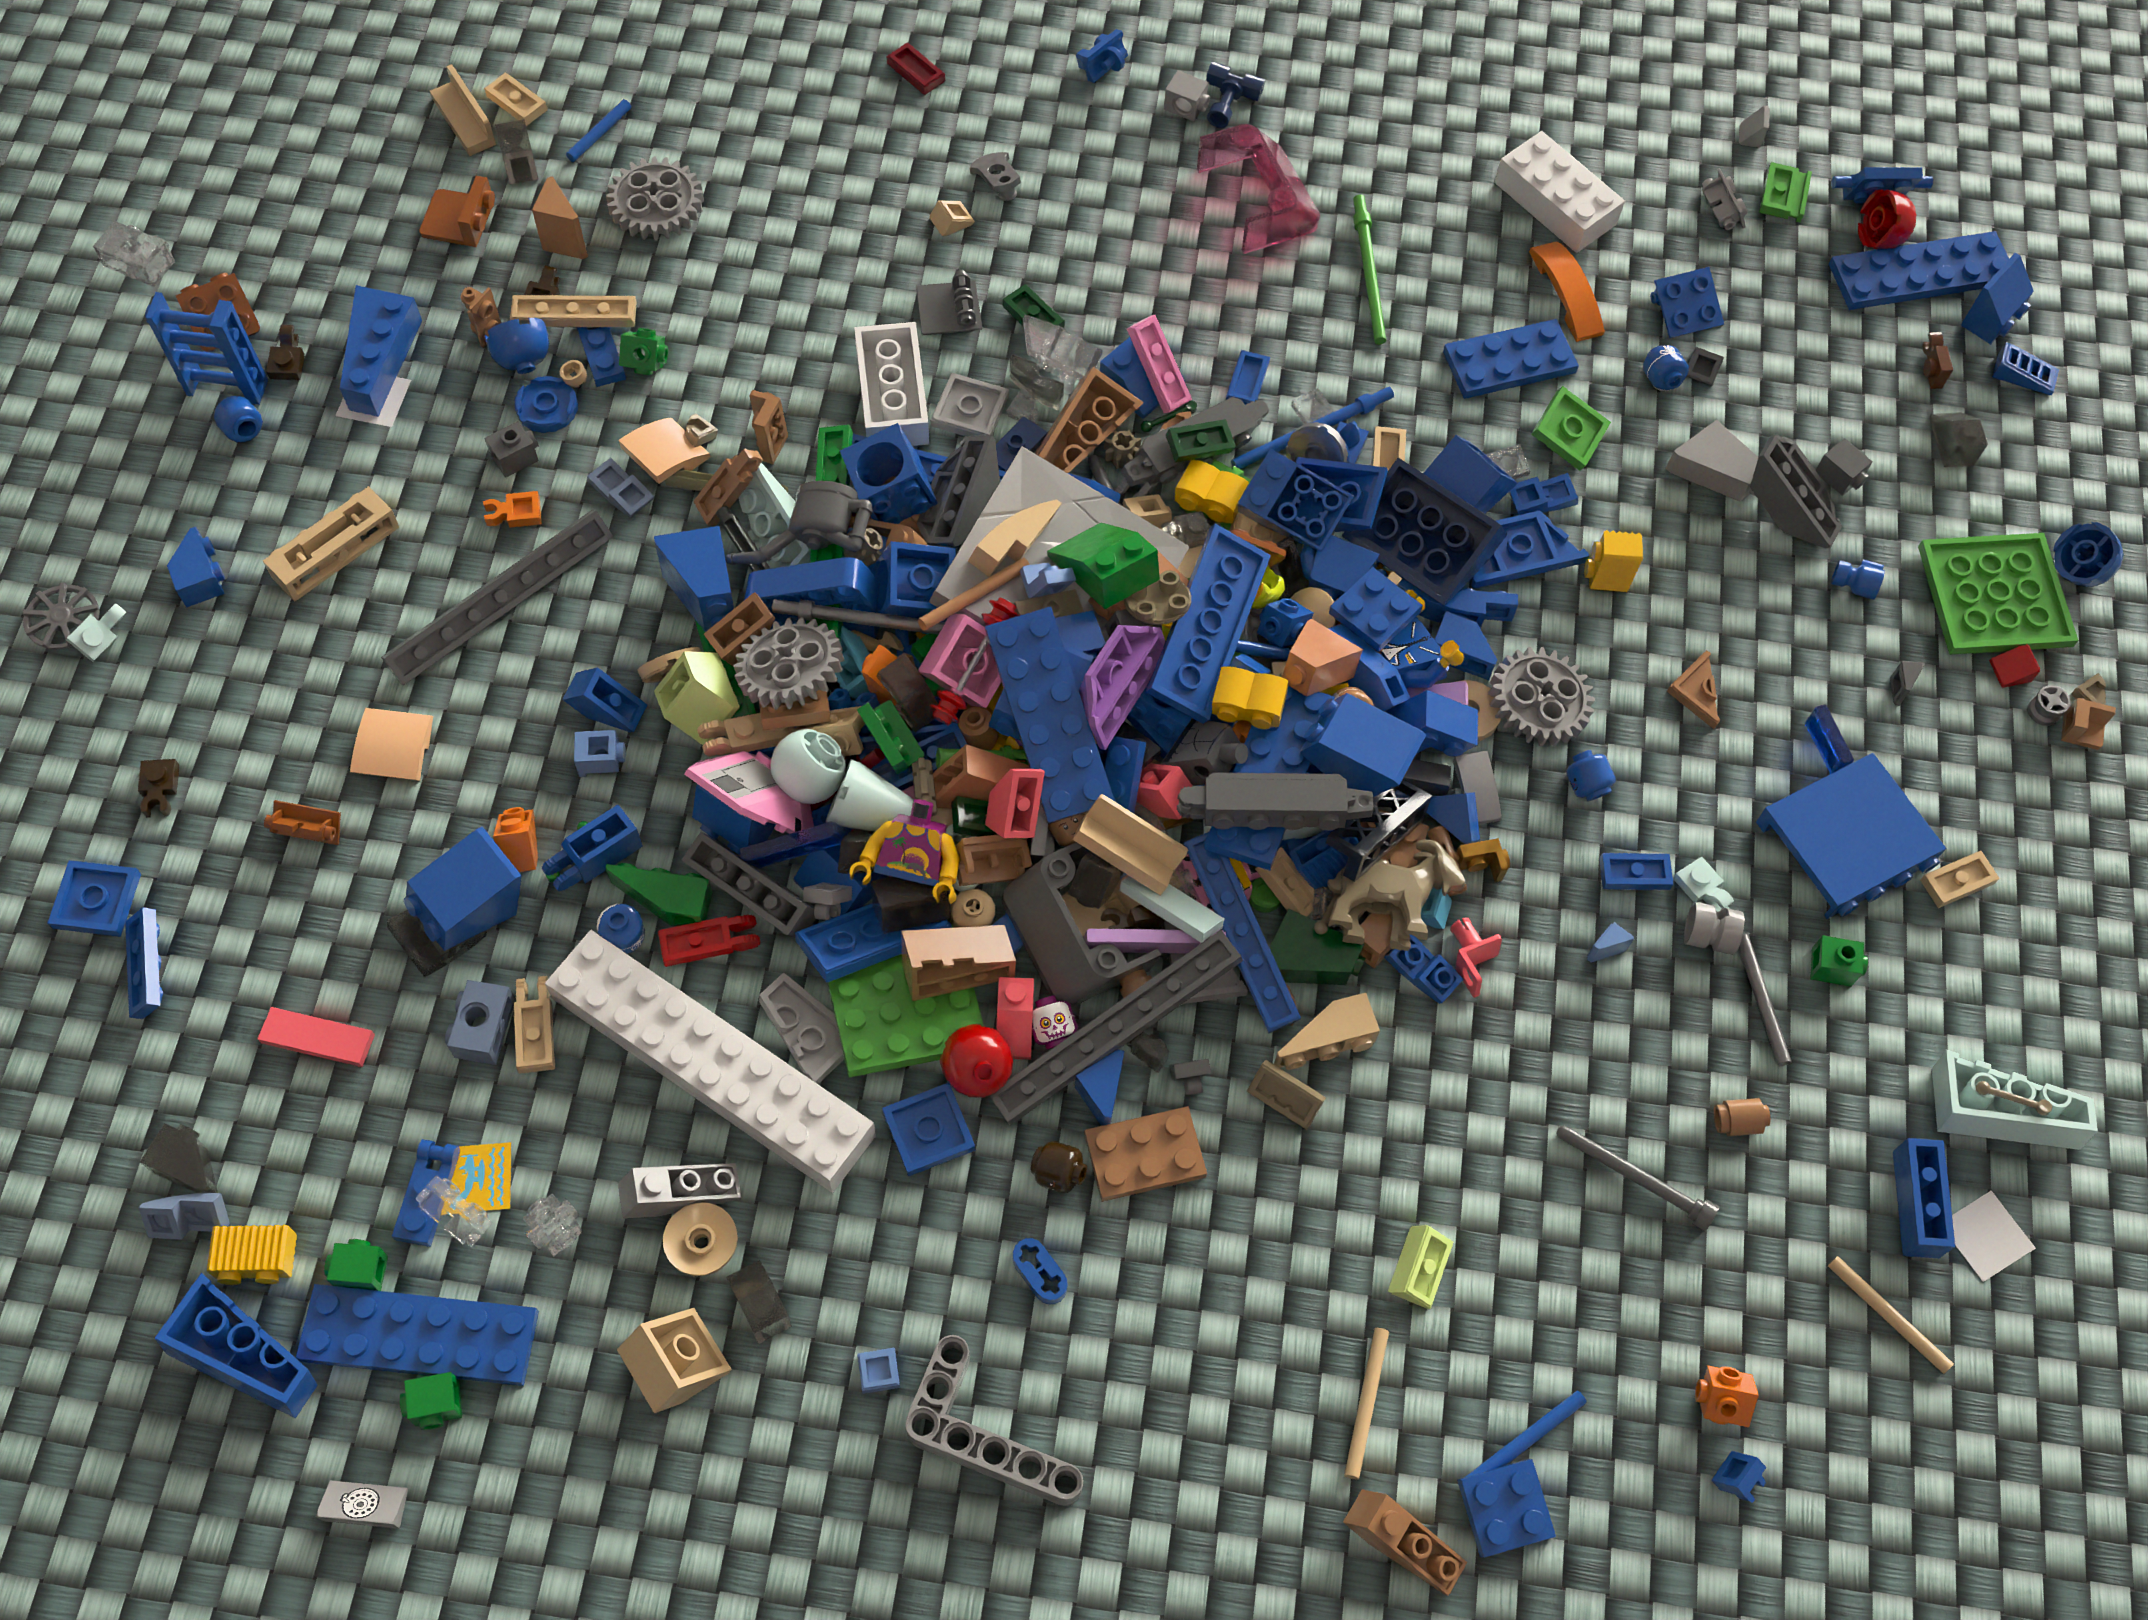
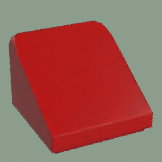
[1989,644,2040,688]

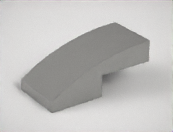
[1453,751,1502,824]

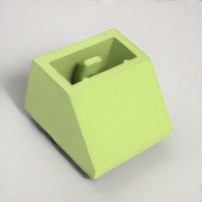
[654,651,739,745]

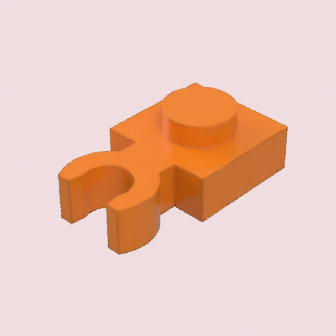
[483,491,541,528]

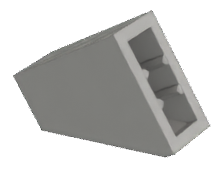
[1666,420,1758,501]

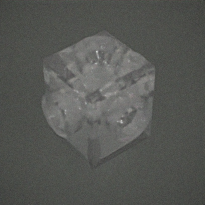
[523,1194,582,1257]

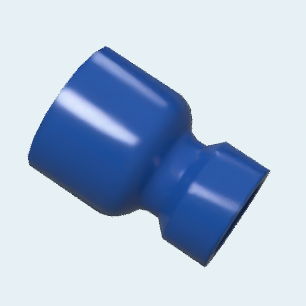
[1831,559,1885,600]

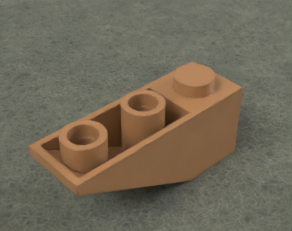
[1343,1489,1467,1596]

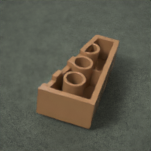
[1035,367,1144,473]

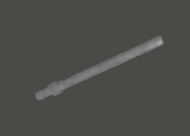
[772,599,946,635]

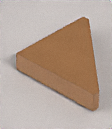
[1667,650,1720,729]

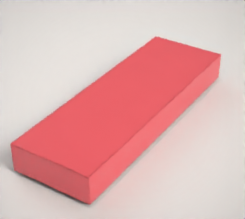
[258,1007,375,1067]

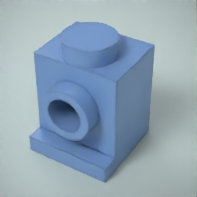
[574,730,626,777]

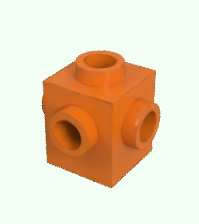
[1695,1366,1759,1427]

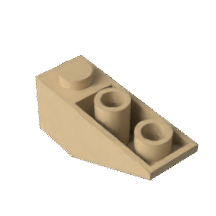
[1274,993,1380,1070]

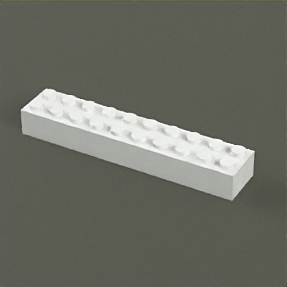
[545,930,876,1193]

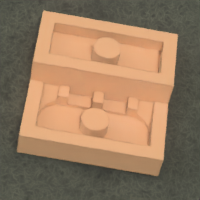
[619,418,710,484]
[350,708,433,781]

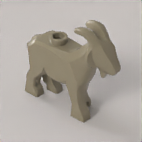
[1327,840,1465,951]

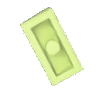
[1388,1225,1454,1309]

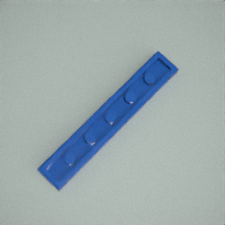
[1183,832,1301,1034]

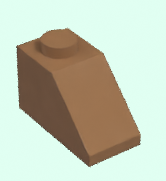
[704,592,775,667]

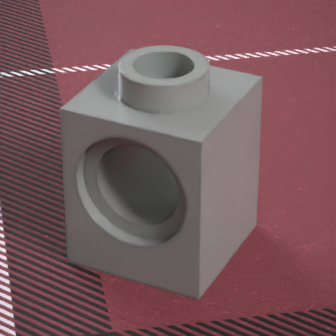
[1164,70,1210,122]

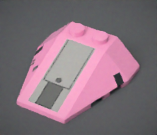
[684,751,816,844]

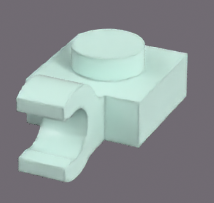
[66,604,126,662]
[1673,857,1734,912]

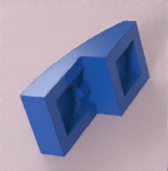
[1509,473,1578,515]

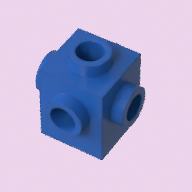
[1257,598,1314,648]

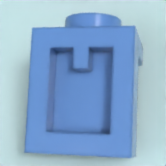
[1020,563,1076,599]

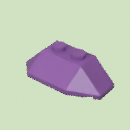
[1079,625,1165,750]

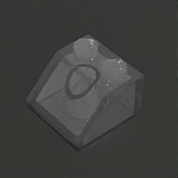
[1023,314,1103,385]

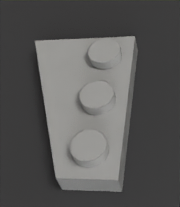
[759,972,844,1084]

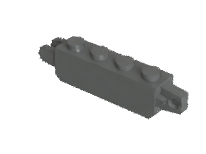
[1121,397,1269,487]
[1177,773,1373,830]

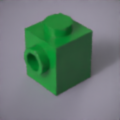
[1810,935,1868,987]
[324,1239,388,1291]
[400,1372,462,1430]

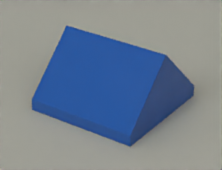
[793,836,890,918]

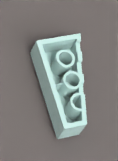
[1932,1049,2098,1150]

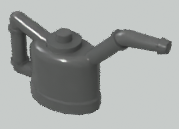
[726,481,873,565]

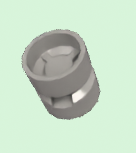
[1684,902,1745,955]

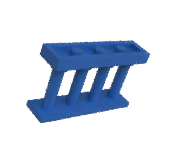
[145,292,268,405]

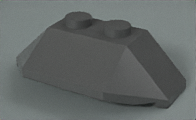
[1750,434,1842,549]
[916,435,1000,546]

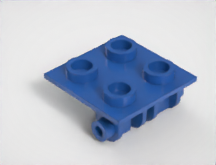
[1650,267,1724,338]

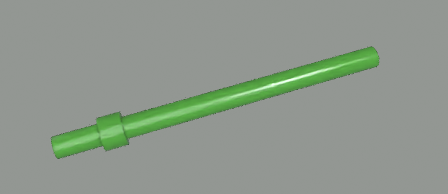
[1353,194,1387,345]

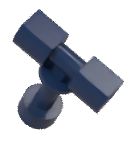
[1206,61,1266,128]

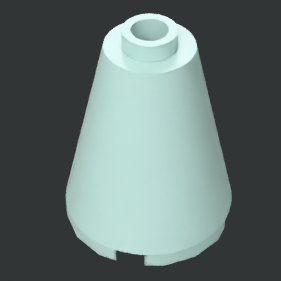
[826,759,914,832]

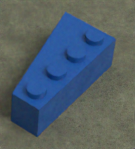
[340,285,422,417]
[155,1273,317,1419]

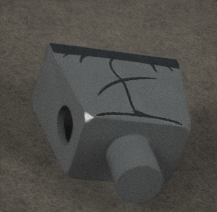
[1161,718,1248,786]

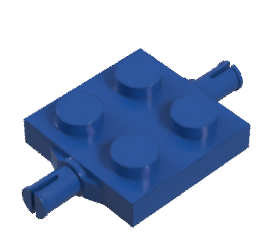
[1831,167,1933,203]

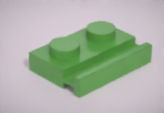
[1759,162,1812,222]

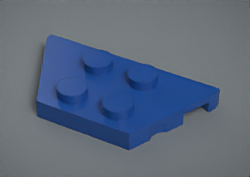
[1471,511,1589,589]

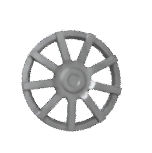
[22,583,100,649]

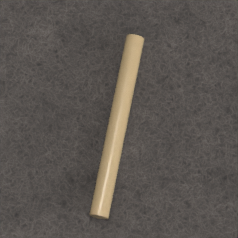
[1828,1256,1954,1374]
[1344,1328,1389,1480]

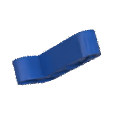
[744,557,880,613]

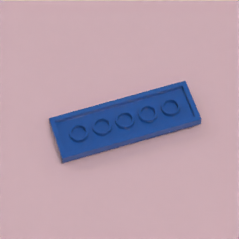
[1829,231,2009,310]
[1146,523,1271,724]
[985,606,1115,824]
[1204,685,1335,871]
[296,1284,539,1386]

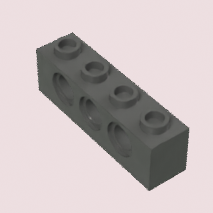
[681,832,815,938]

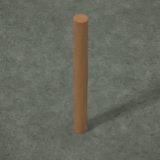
[918,558,1030,631]

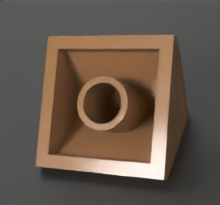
[532,176,588,259]

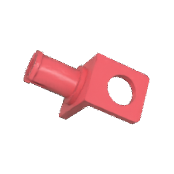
[1450,918,1502,998]

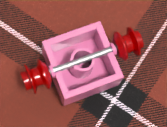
[918,597,1019,726]

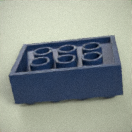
[1342,457,1507,606]

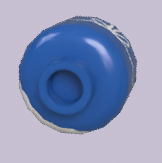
[1643,345,1689,391]
[597,904,645,954]

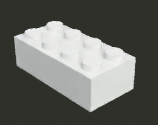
[1494,131,1625,253]
[854,322,929,446]

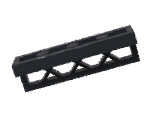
[1326,779,1432,882]

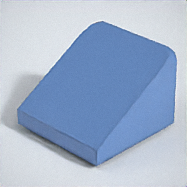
[1587,922,1634,962]

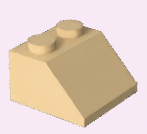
[617,1308,732,1413]

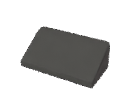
[1403,759,1451,796]

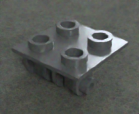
[916,270,982,335]

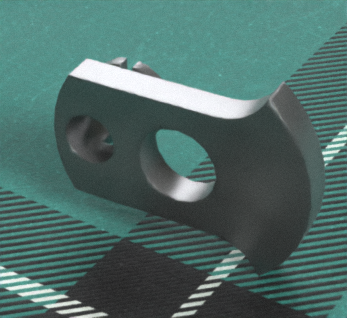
[969,152,1021,201]

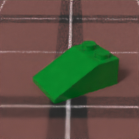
[1047,522,1160,610]

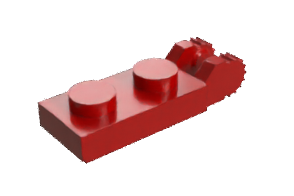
[658,914,761,967]

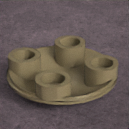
[1124,570,1191,624]

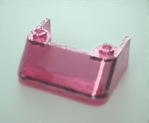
[1197,124,1320,254]

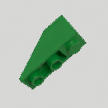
[606,863,712,926]

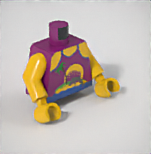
[850,799,960,904]

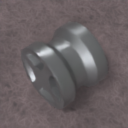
[2028,685,2071,726]

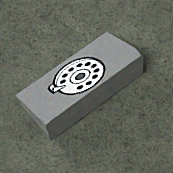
[316,1480,408,1529]

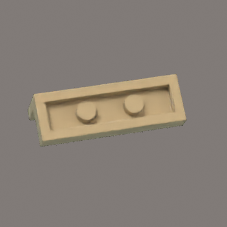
[430,64,496,156]
[1072,794,1188,896]

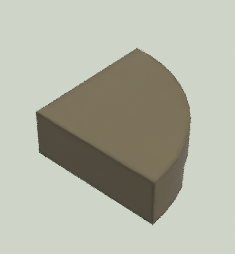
[685,413,718,447]
[2071,673,2106,705]

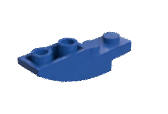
[1397,574,1518,629]

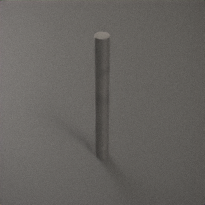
[1738,934,1792,1066]

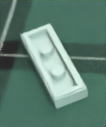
[1119,876,1224,943]

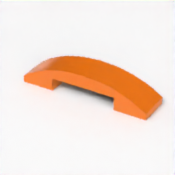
[1529,241,1605,342]

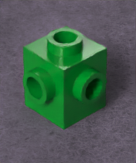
[619,328,669,375]

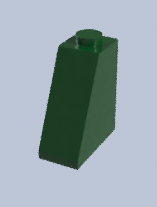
[1269,909,1366,985]

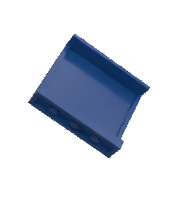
[1756,753,1946,919]

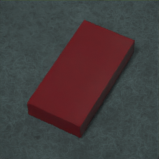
[886,42,946,95]

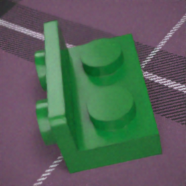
[857,700,925,774]

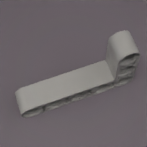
[905,1335,1083,1506]

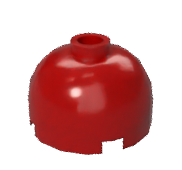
[1858,189,1917,250]
[940,1024,1013,1098]

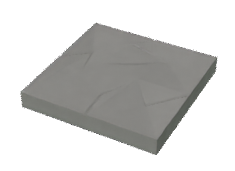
[929,446,1189,667]

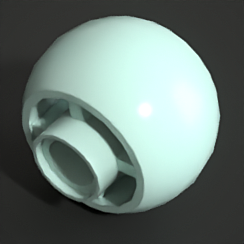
[771,729,846,804]

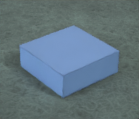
[857,1348,900,1394]

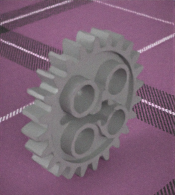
[606,156,704,240]
[734,617,844,710]
[1488,647,1595,746]

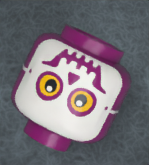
[1032,995,1078,1050]

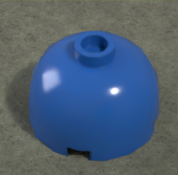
[484,318,549,374]
[2053,522,2124,587]

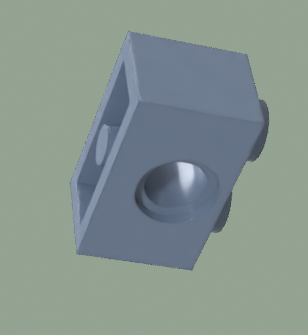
[445,980,515,1065]

